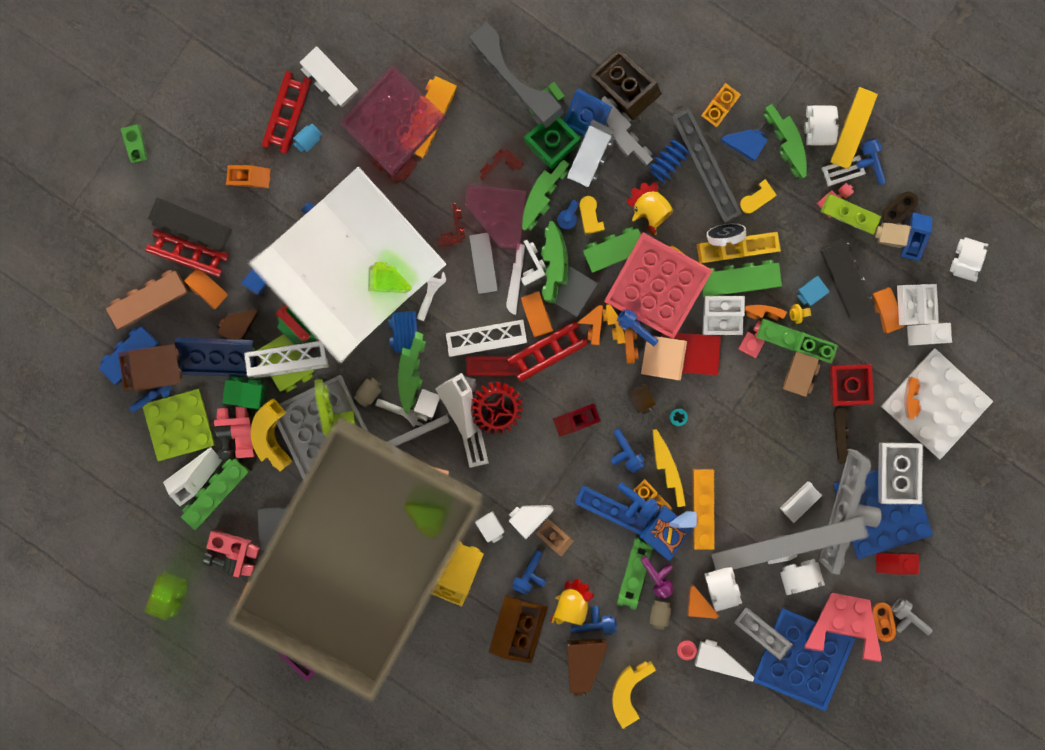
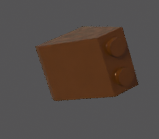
[118,344,182,392]
[567,638,607,696]

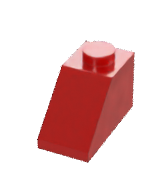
[876,553,919,575]

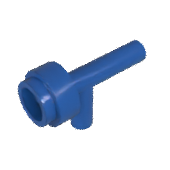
[856,138,886,185]
[557,199,579,230]
[617,309,658,346]
[129,385,173,413]
[611,428,645,473]
[617,482,660,519]
[512,550,547,596]
[570,606,617,635]

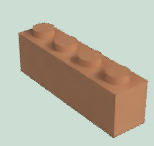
[106,270,189,330]

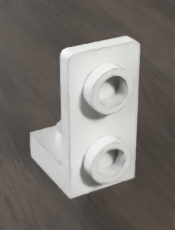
[521,240,546,286]

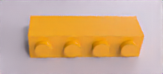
[400,76,457,159]
[693,469,714,550]

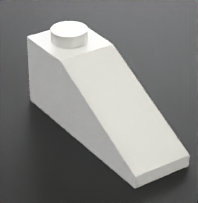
[694,639,754,681]

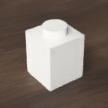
[413,389,440,422]
[475,511,505,543]

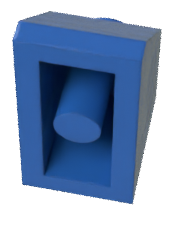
[720,129,767,162]
[901,213,932,261]
[241,268,269,296]

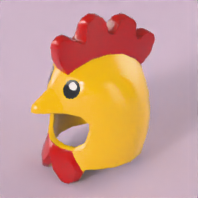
[626,182,673,236]
[550,579,594,625]

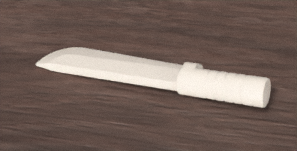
[507,244,525,315]

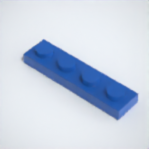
[574,485,652,535]

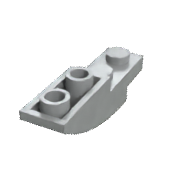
[601,96,653,166]

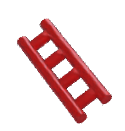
[261,71,312,154]
[145,229,229,277]
[507,321,588,383]

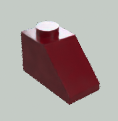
[552,403,601,437]

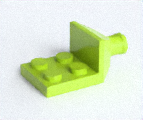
[315,379,355,437]

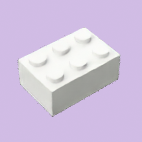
[878,443,923,504]

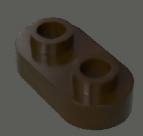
[882,192,918,224]

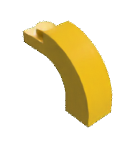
[251,398,293,472]
[612,661,656,729]

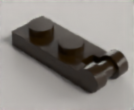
[833,408,850,464]

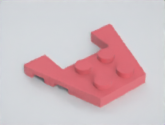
[804,593,882,662]

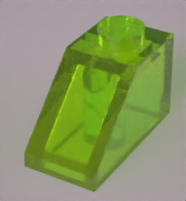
[368,262,412,293]
[403,502,445,538]

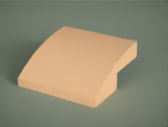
[641,336,687,381]

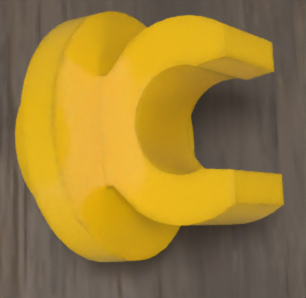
[789,304,811,324]

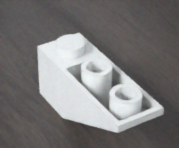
[435,373,477,440]
[163,447,222,506]

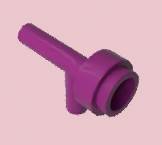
[640,556,674,599]

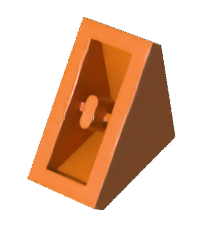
[687,584,719,619]

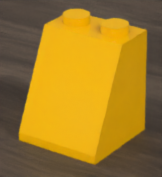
[431,541,484,607]

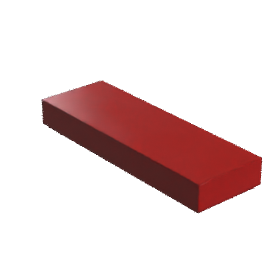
[466,356,525,376]

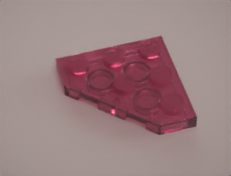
[465,184,526,250]

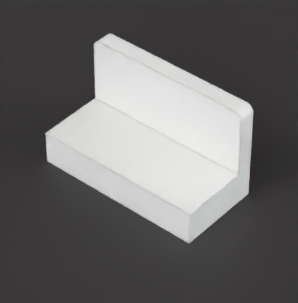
[780,481,822,523]

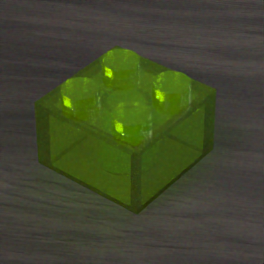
[144,571,188,621]

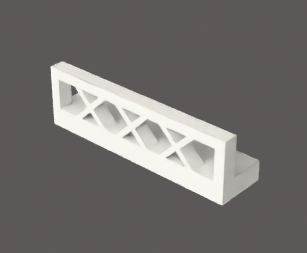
[446,320,527,357]
[244,341,329,379]

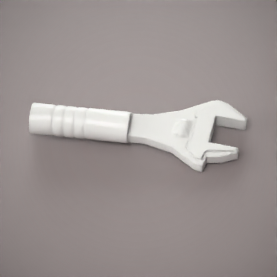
[417,272,446,321]
[375,398,424,427]

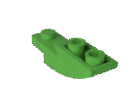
[763,104,807,179]
[522,160,569,232]
[541,221,568,304]
[756,319,838,364]
[398,332,426,414]

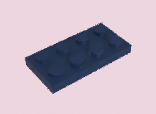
[174,338,257,377]

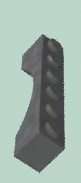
[469,22,564,128]

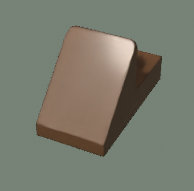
[536,519,574,556]

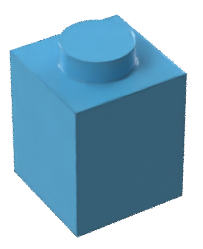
[797,276,829,306]

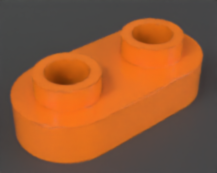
[624,327,638,364]
[872,602,896,642]

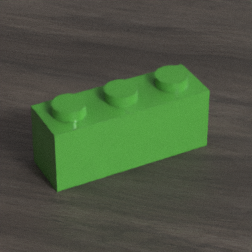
[583,227,641,273]

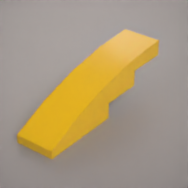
[830,87,878,169]
[696,232,781,264]
[652,429,685,507]

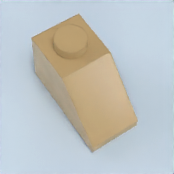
[875,223,911,248]

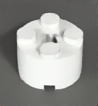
[804,105,838,145]
[950,237,988,282]
[780,559,825,595]
[705,567,742,612]

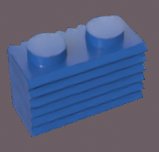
[388,311,418,353]

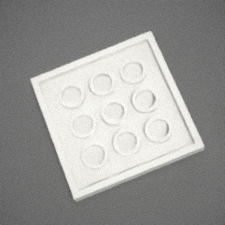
[881,348,993,460]

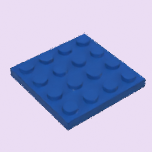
[833,470,933,559]
[753,608,856,712]

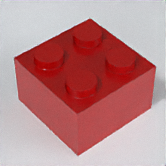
[829,364,874,406]

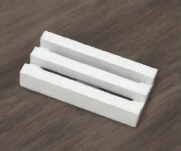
[822,155,866,187]
[462,425,489,468]

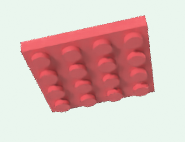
[604,232,712,339]

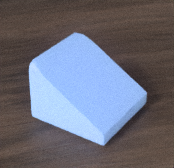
[669,511,697,528]

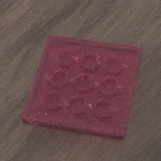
[340,65,447,176]

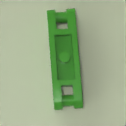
[617,537,653,610]

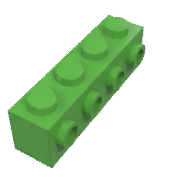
[181,458,251,530]

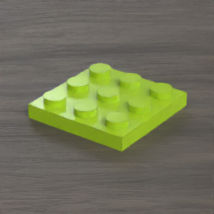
[143,389,215,461]

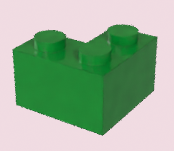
[222,377,267,409]

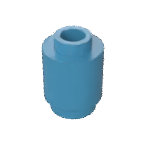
[293,123,322,153]

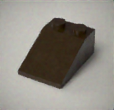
[590,49,662,120]

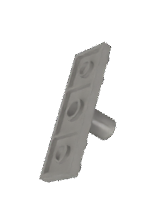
[819,449,881,575]

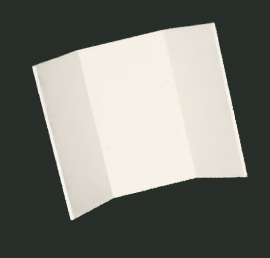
[249,167,446,363]

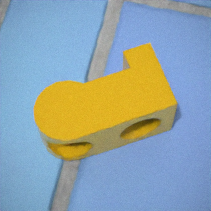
[739,179,777,214]
[580,196,605,235]

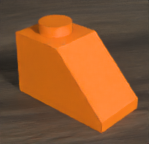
[226,165,271,188]

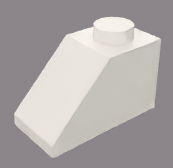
[907,323,952,346]

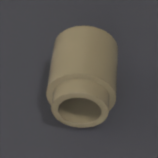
[354,377,382,407]
[649,600,671,630]

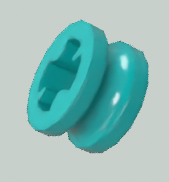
[669,409,688,426]

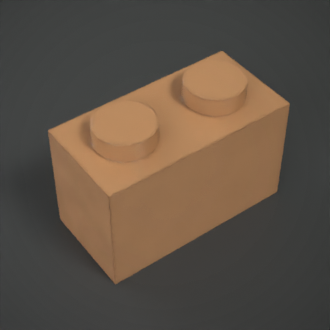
[782,352,820,397]

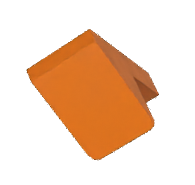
[577,305,603,345]

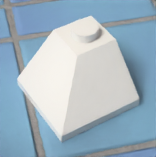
[509,505,553,539]

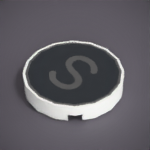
[707,224,746,246]

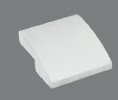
[897,284,939,325]
[702,296,745,335]

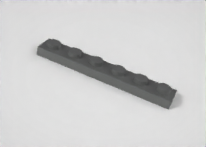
[671,108,742,223]

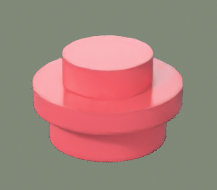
[677,641,697,660]

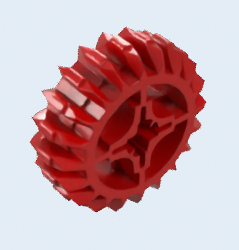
[471,381,523,435]

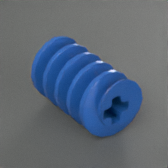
[649,140,691,184]

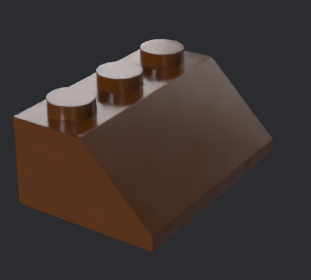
[489,595,548,663]

